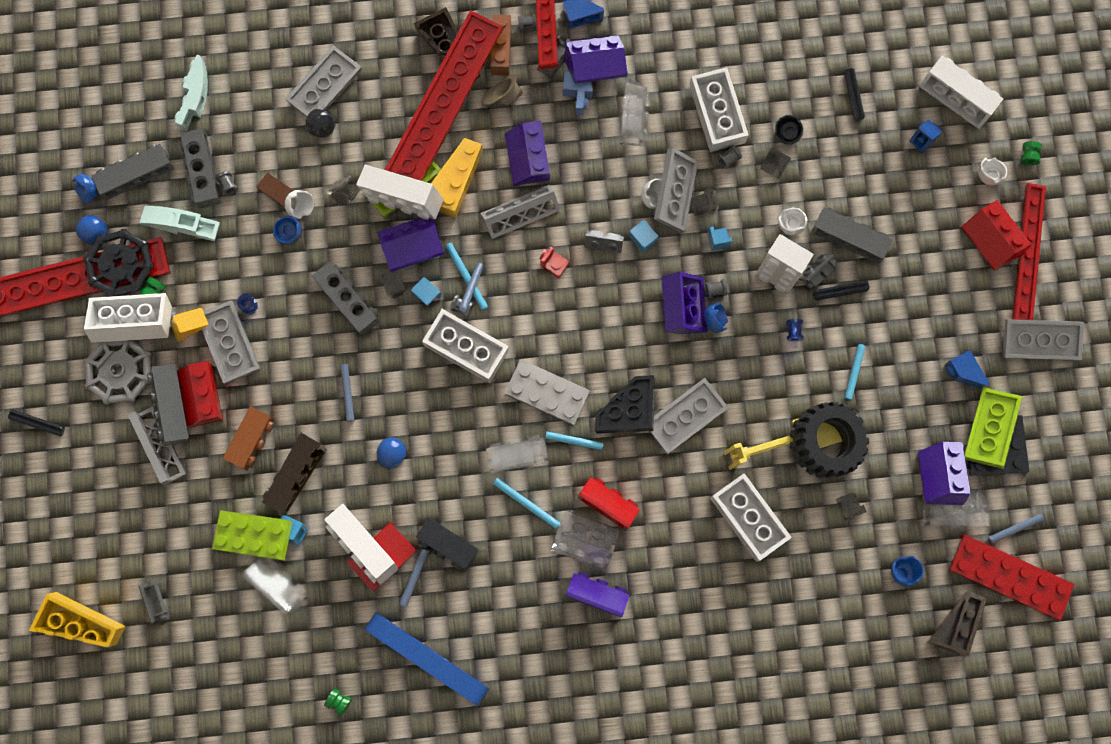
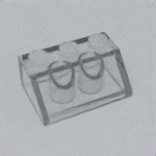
[620,78,650,146]
[486,435,548,474]
[922,488,989,528]
[551,510,620,571]
[241,558,309,615]

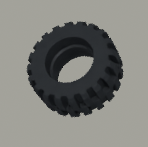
[790,402,869,479]

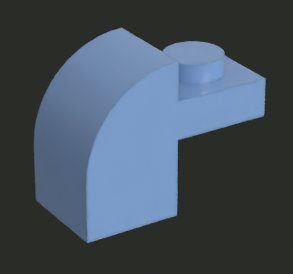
[563,72,592,115]

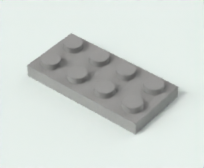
[286,45,362,117]
[654,148,698,232]
[202,300,261,385]
[1003,319,1084,360]
[504,359,590,426]
[649,378,729,455]

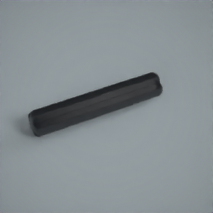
[844,68,865,121]
[813,281,869,301]
[8,409,65,436]

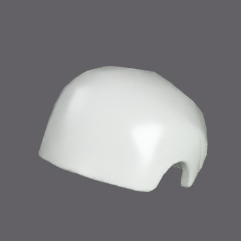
[978,158,1007,185]
[641,179,661,210]
[285,190,314,219]
[778,207,807,236]

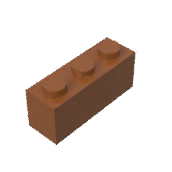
[490,15,512,76]
[222,407,274,471]

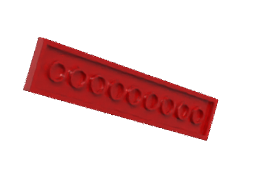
[385,10,504,181]
[0,237,171,317]

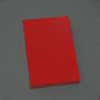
[347,522,417,592]

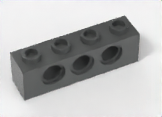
[179,128,222,209]
[311,262,379,337]

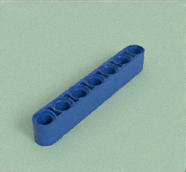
[365,612,489,706]

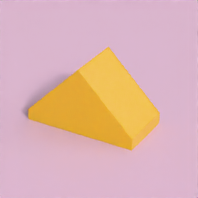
[171,308,209,342]

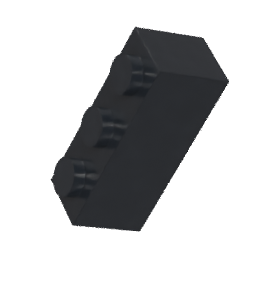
[416,517,479,571]

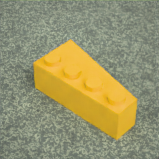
[431,138,483,218]
[29,592,126,647]

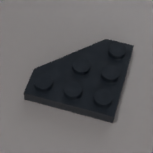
[595,375,655,434]
[968,415,1030,476]

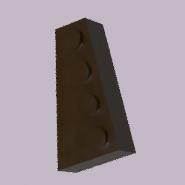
[413,7,480,79]
[262,432,327,516]

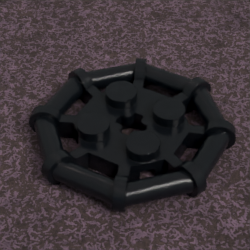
[82,229,154,297]

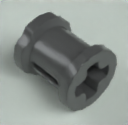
[518,14,537,33]
[717,145,742,169]
[215,171,238,196]
[705,279,727,299]
[450,294,474,318]

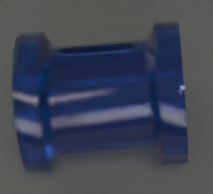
[237,294,258,315]
[786,319,804,341]

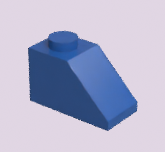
[563,0,604,29]
[909,120,942,153]
[945,350,990,389]

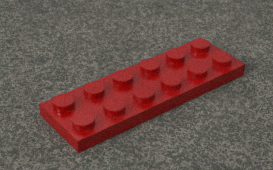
[948,534,1075,620]

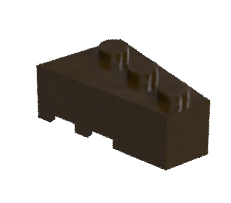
[927,592,987,657]

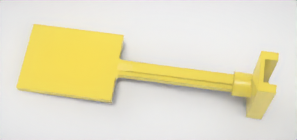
[723,419,842,470]

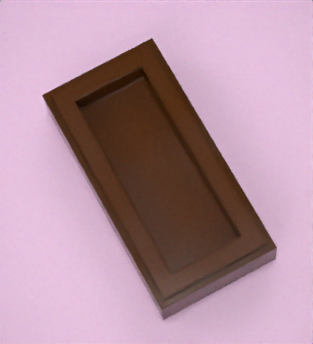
[256,172,293,208]

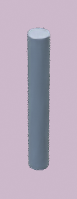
[459,263,484,312]
[340,364,354,422]
[988,514,1044,544]
[399,549,429,607]

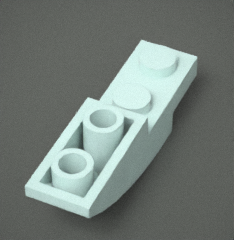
[175,55,208,131]
[139,206,220,242]

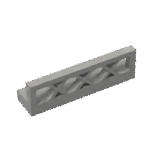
[481,185,561,239]
[128,406,187,485]

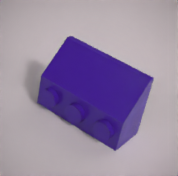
[564,36,628,84]
[505,120,550,186]
[377,217,444,272]
[662,272,708,334]
[918,442,970,505]
[565,571,630,618]

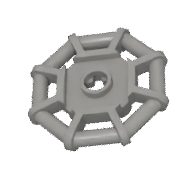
[83,340,152,405]

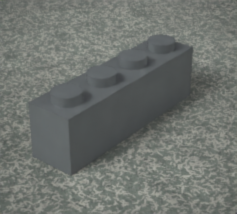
[91,144,174,200]
[811,207,893,264]
[147,364,189,446]

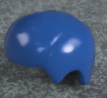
[72,174,98,204]
[76,215,108,245]
[273,216,302,245]
[704,302,728,333]
[376,437,406,469]
[891,556,924,587]

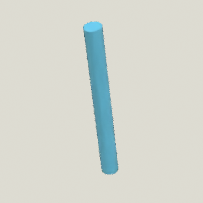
[445,243,488,310]
[493,478,560,529]

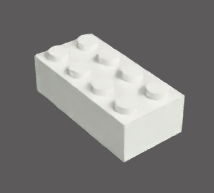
[919,56,1003,129]
[689,67,749,152]
[356,164,444,220]
[756,234,814,293]
[84,293,172,343]
[422,309,509,383]
[710,474,792,562]
[324,504,398,585]

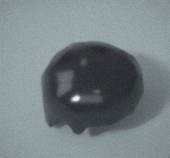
[305,109,336,138]
[775,115,803,145]

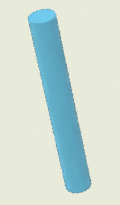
[844,344,866,400]
[545,431,603,451]

